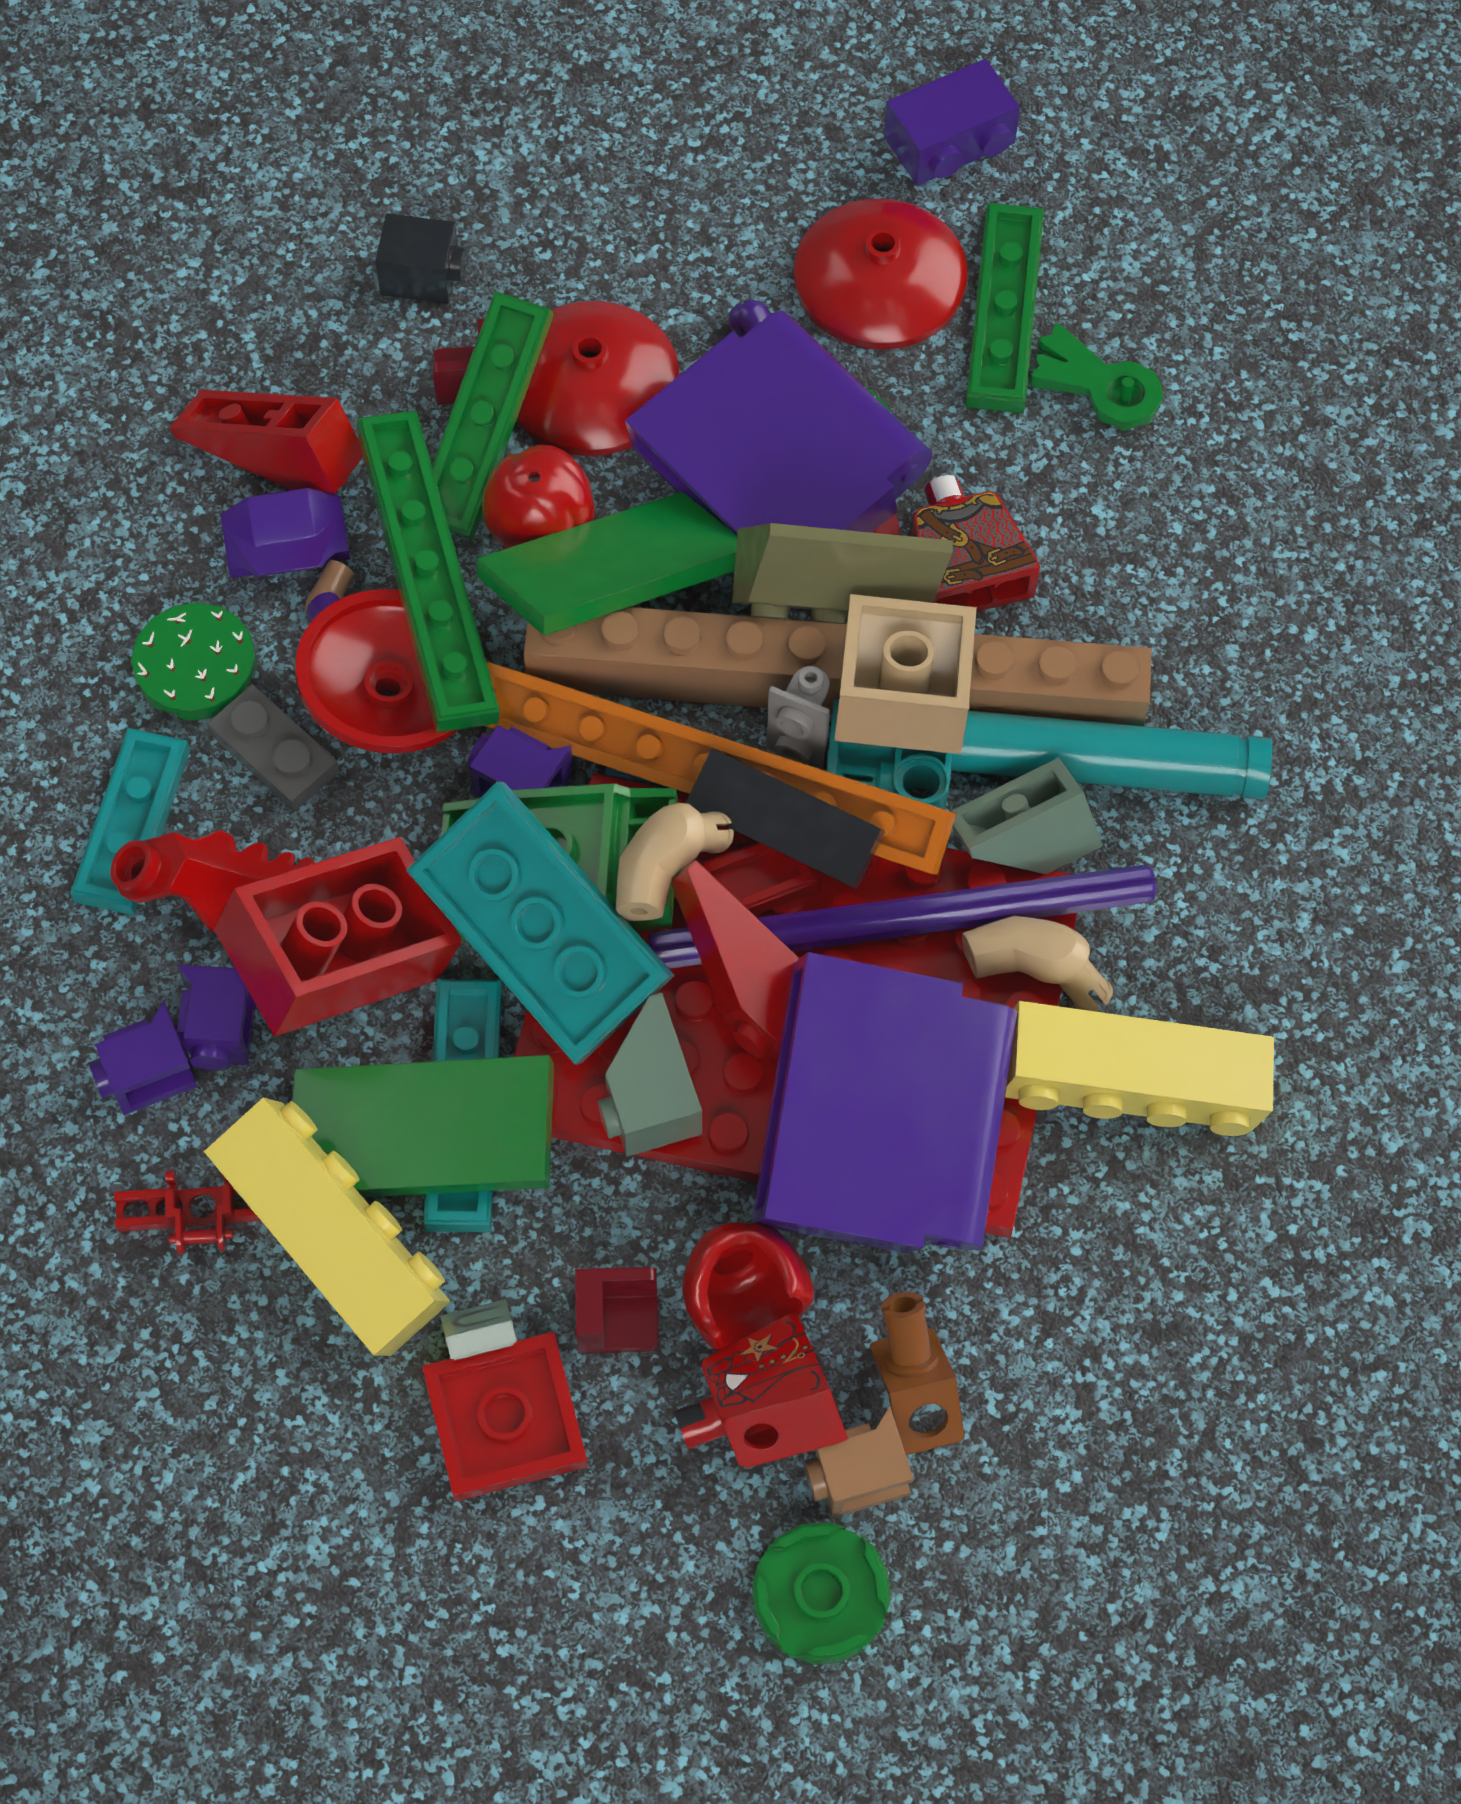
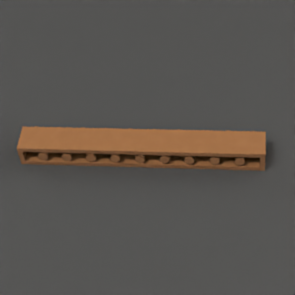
[524,607,1152,726]

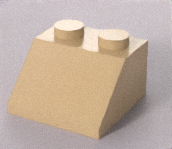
[835,594,977,754]

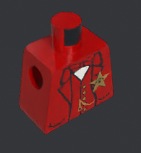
[674,1312,848,1468]

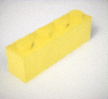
[1005,1001,1274,1136]
[204,1097,451,1356]

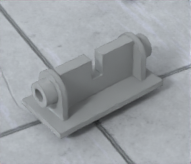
[767,666,830,770]

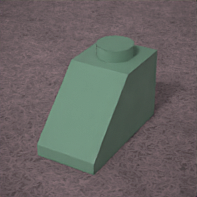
[951,758,1103,874]
[597,993,702,1157]

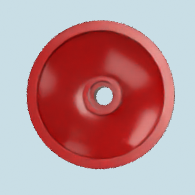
[794,198,968,349]
[516,301,679,456]
[295,589,459,753]

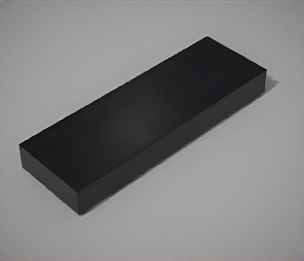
[685,749,885,889]

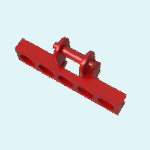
[114,1170,261,1255]

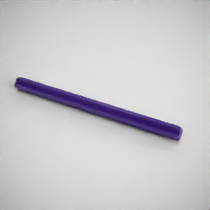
[648,865,1156,969]

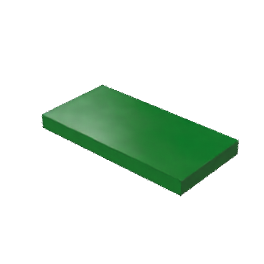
[477,492,737,636]
[292,1055,554,1197]

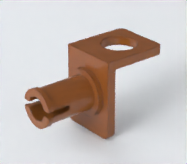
[870,1292,965,1455]

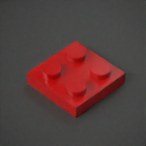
[422,1332,588,1502]

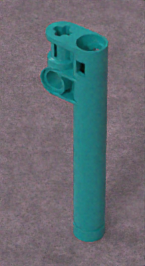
[827,698,1272,810]

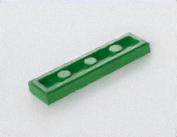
[965,203,1044,414]
[432,291,554,539]

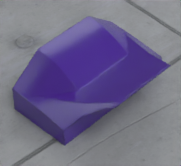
[220,488,351,578]

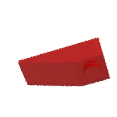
[169,389,363,493]
[671,860,799,1062]

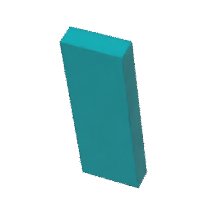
[70,728,190,916]

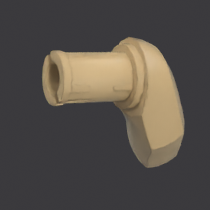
[616,803,734,921]
[962,916,1113,1012]

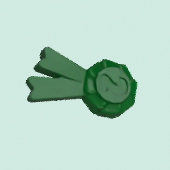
[1030,323,1164,431]

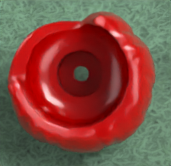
[482,445,595,549]
[682,1222,814,1352]

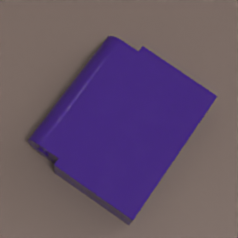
[625,311,932,535]
[751,952,1017,1253]

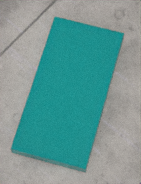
[406,782,675,1065]

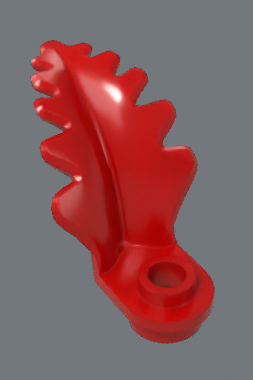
[110,830,315,933]

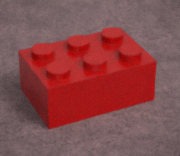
[214,836,462,1037]

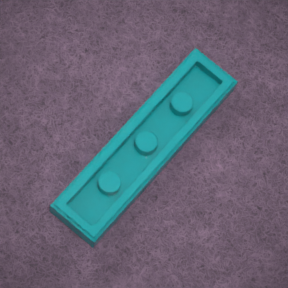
[424,979,502,1233]

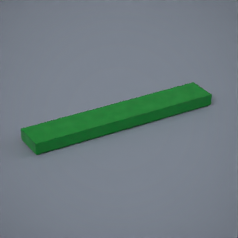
[356,411,500,733]

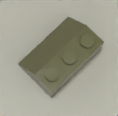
[732,523,953,624]

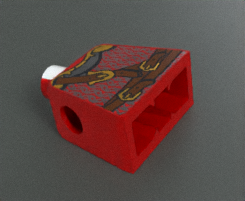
[911,475,1040,612]

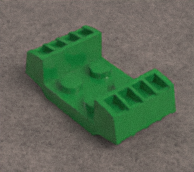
[440,784,678,940]

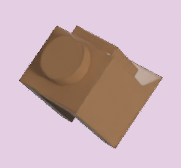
[803,1406,913,1518]

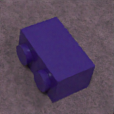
[884,58,1020,186]

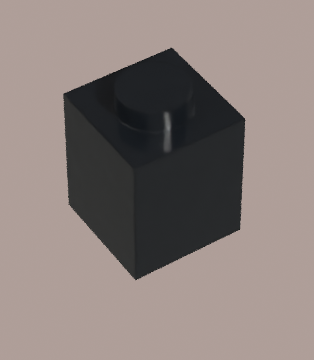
[375,213,467,304]

